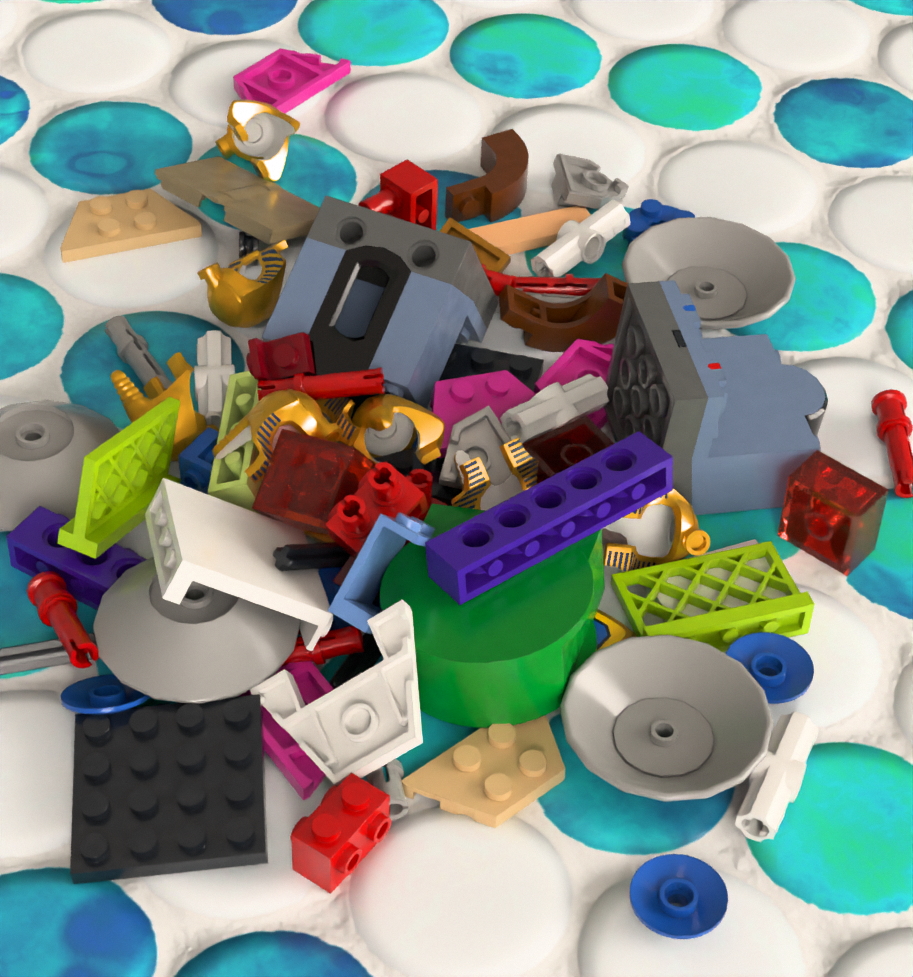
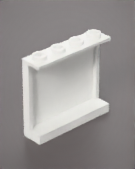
[145,478,333,651]

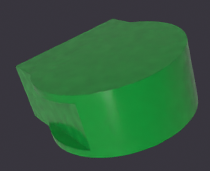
[380,504,605,728]

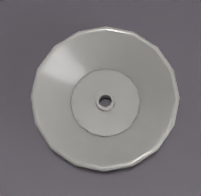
[622,217,796,329]
[0,400,120,531]
[93,556,301,704]
[560,635,774,802]

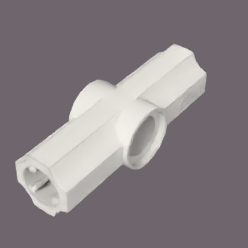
[531,199,631,277]
[194,330,235,429]
[500,374,609,445]
[735,711,819,842]

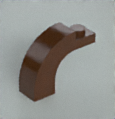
[445,129,529,223]
[499,273,627,352]

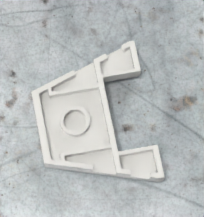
[250,600,423,786]

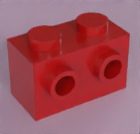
[290,773,391,894]

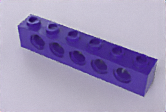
[425,431,673,605]
[6,506,147,611]

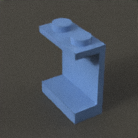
[328,512,435,634]

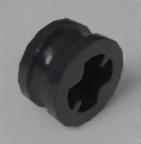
[239,232,259,265]

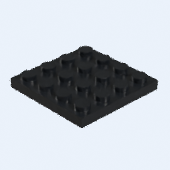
[70,694,268,884]

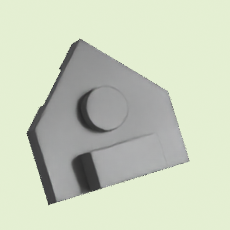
[551,154,629,210]
[439,406,512,490]

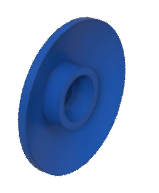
[726,632,814,704]
[61,674,150,715]
[629,854,728,939]

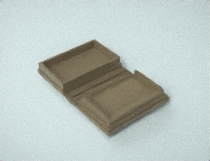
[155,156,320,244]

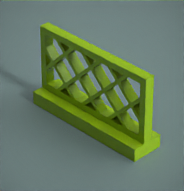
[57,397,181,559]
[610,541,815,652]

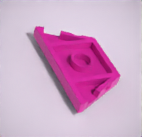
[233,48,351,113]
[534,339,614,451]
[430,370,571,459]
[237,661,334,801]

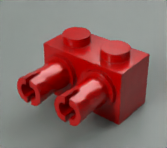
[358,159,438,230]
[325,461,429,559]

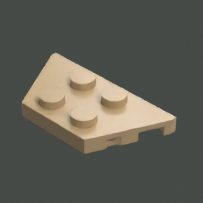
[60,189,202,263]
[401,715,566,828]

